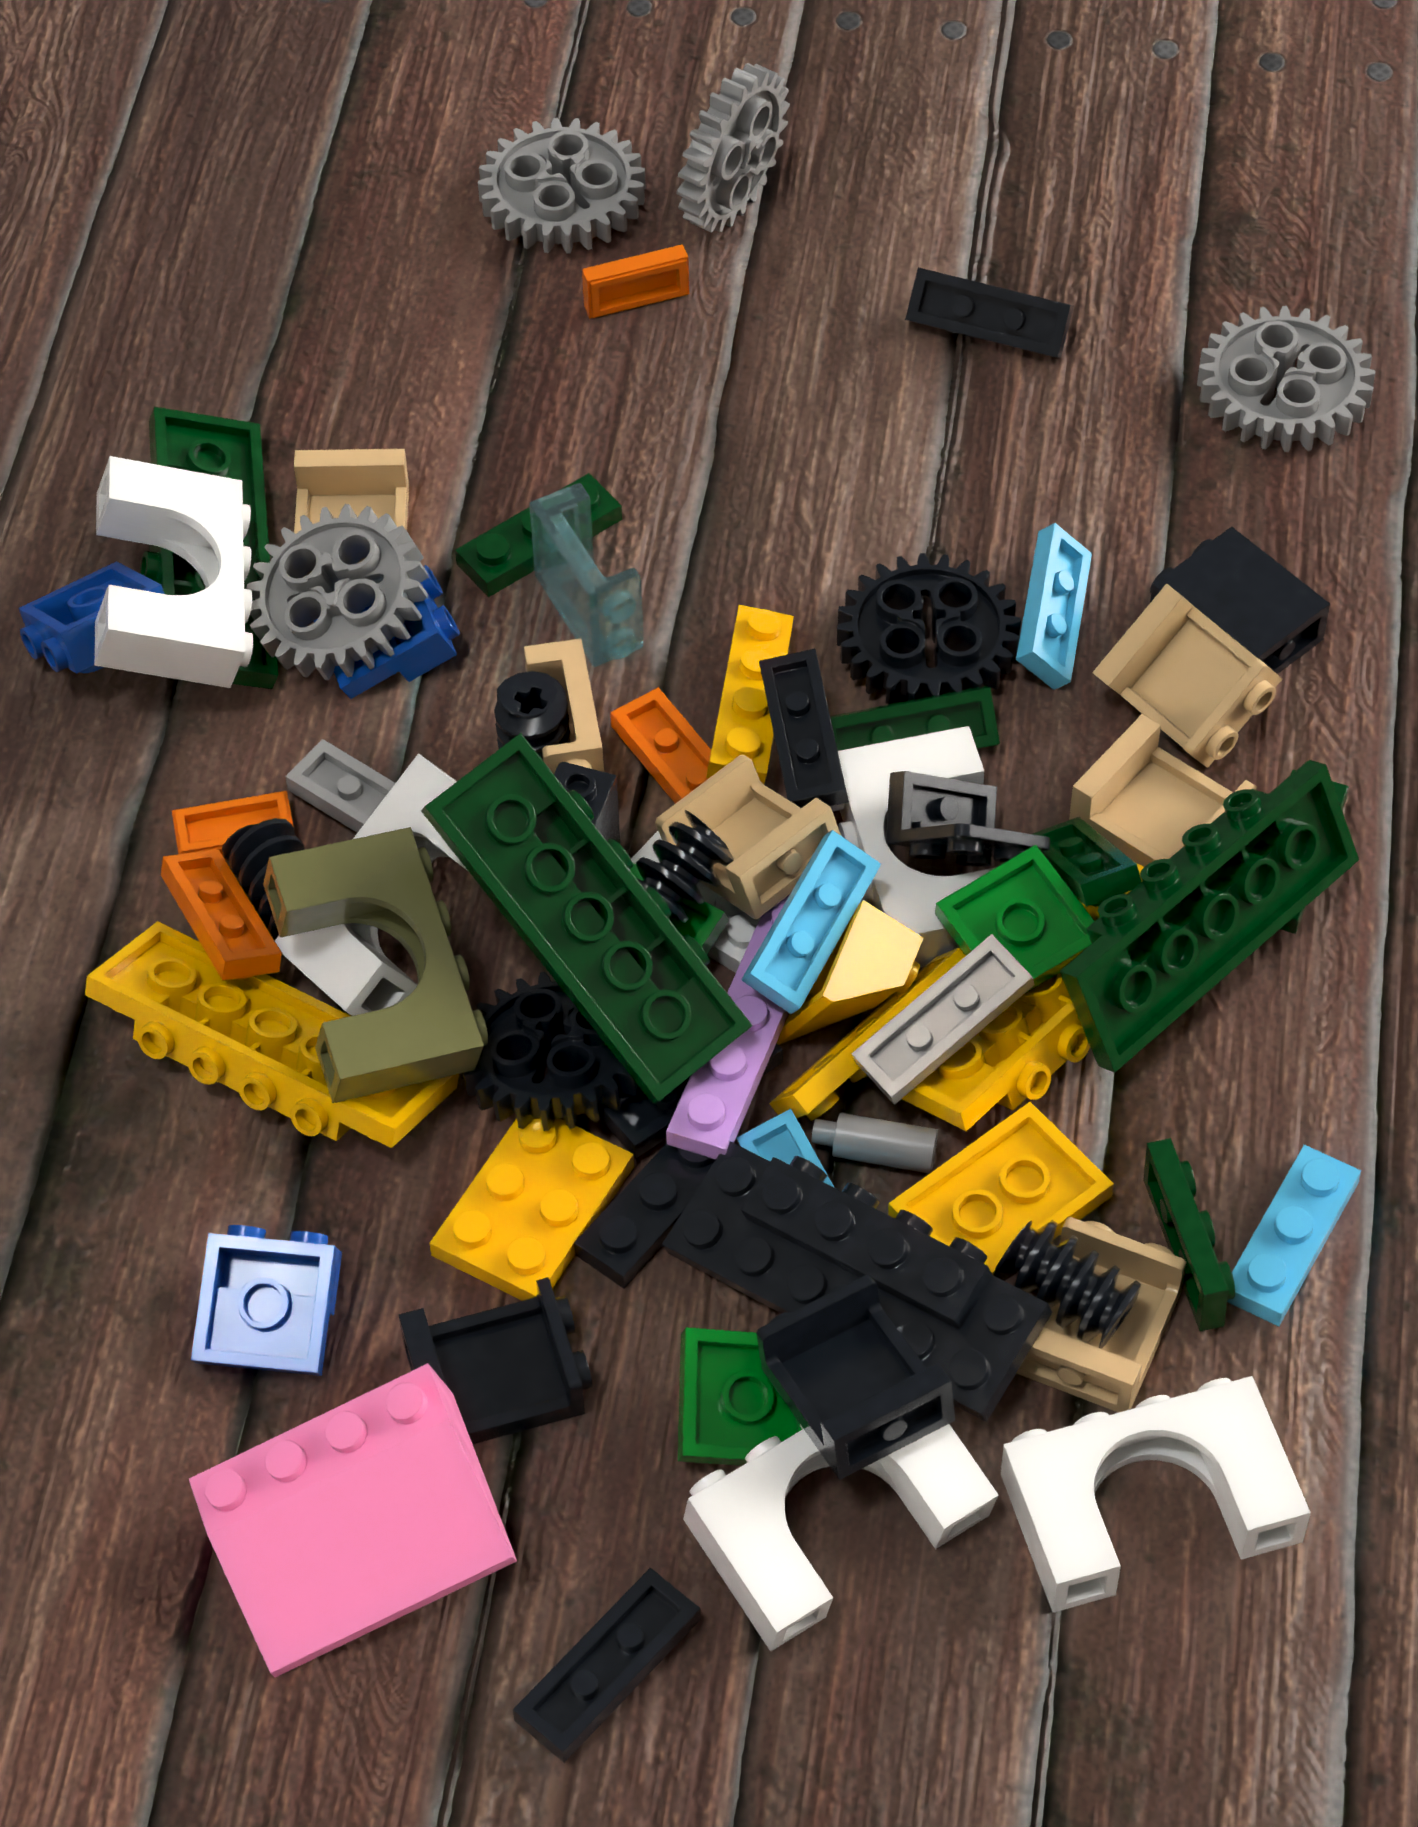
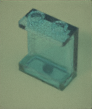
[529,483,644,667]

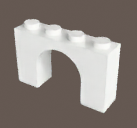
[94,456,253,688]
[830,726,995,967]
[275,753,467,1016]
[1001,1376,1311,1613]
[683,1424,999,1651]

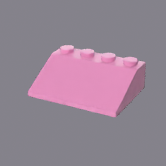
[189,1363,517,1678]

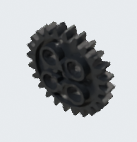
[836,553,1021,705]
[461,971,639,1131]

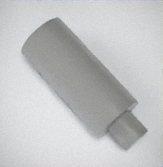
[811,1113,938,1173]

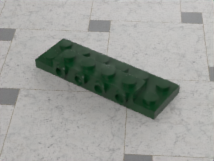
[140,406,278,689]
[421,733,753,1104]
[1060,760,1359,1073]

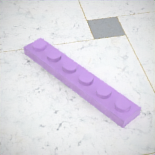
[666,894,790,1159]

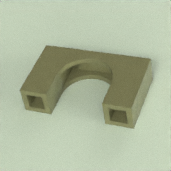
[263,827,488,1103]

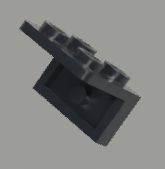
[886,771,1050,867]

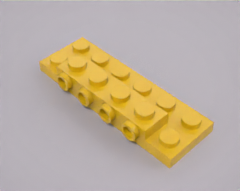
[902,863,1144,1131]
[85,921,459,1148]

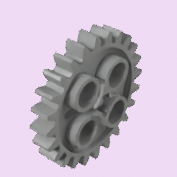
[677,63,790,232]
[478,118,646,253]
[1197,306,1375,452]
[246,504,429,680]

